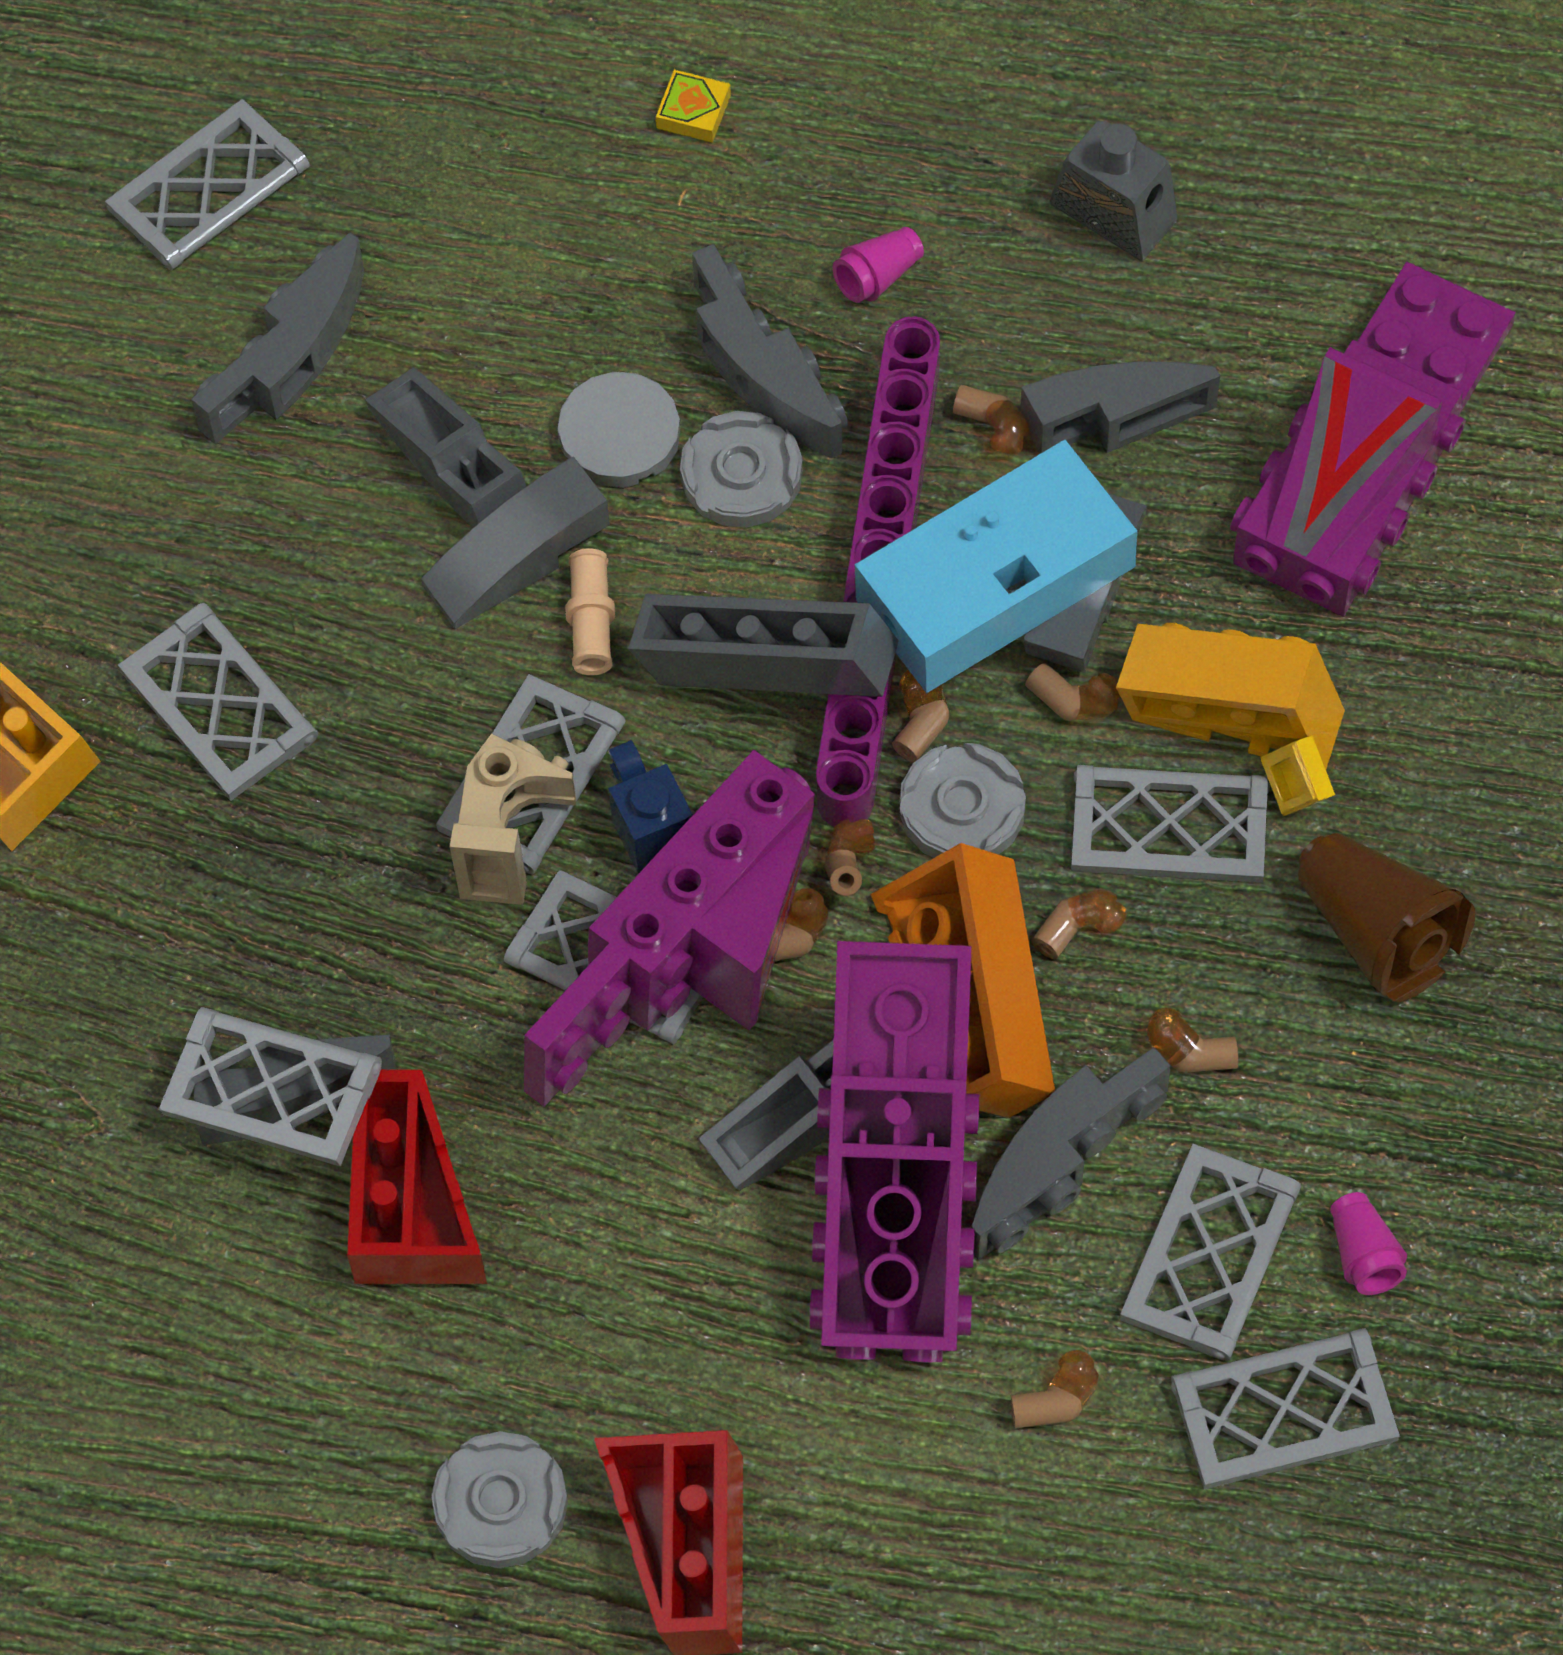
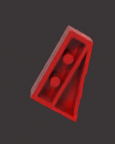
[347,1070,487,1284]
[594,1430,743,1655]

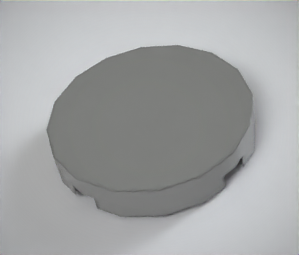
[558,372,680,488]
[680,411,803,528]
[900,743,1026,858]
[431,1431,568,1568]

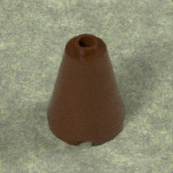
[1298,833,1476,1002]

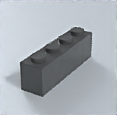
[628,594,899,697]

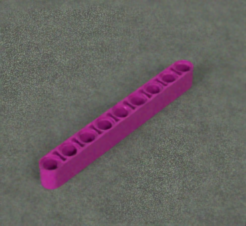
[816,316,940,829]

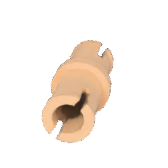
[565,548,615,675]

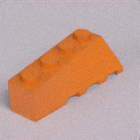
[870,843,1055,1118]

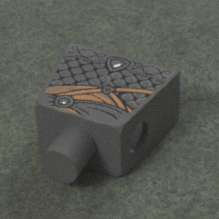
[1050,121,1177,262]

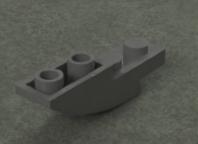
[191,232,364,445]
[692,244,848,458]
[972,1047,1171,1260]

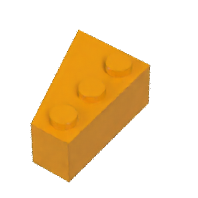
[1116,623,1345,769]
[0,662,101,851]

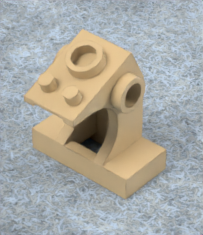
[450,734,576,905]

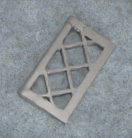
[105,99,310,271]
[118,603,318,801]
[436,674,626,874]
[1071,765,1270,883]
[504,869,703,1045]
[159,1007,382,1166]
[1120,1144,1301,1361]
[1171,1328,1400,1490]

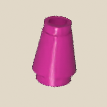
[833,226,924,303]
[1330,1192,1407,1295]

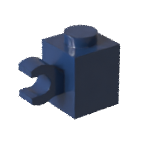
[608,740,693,873]

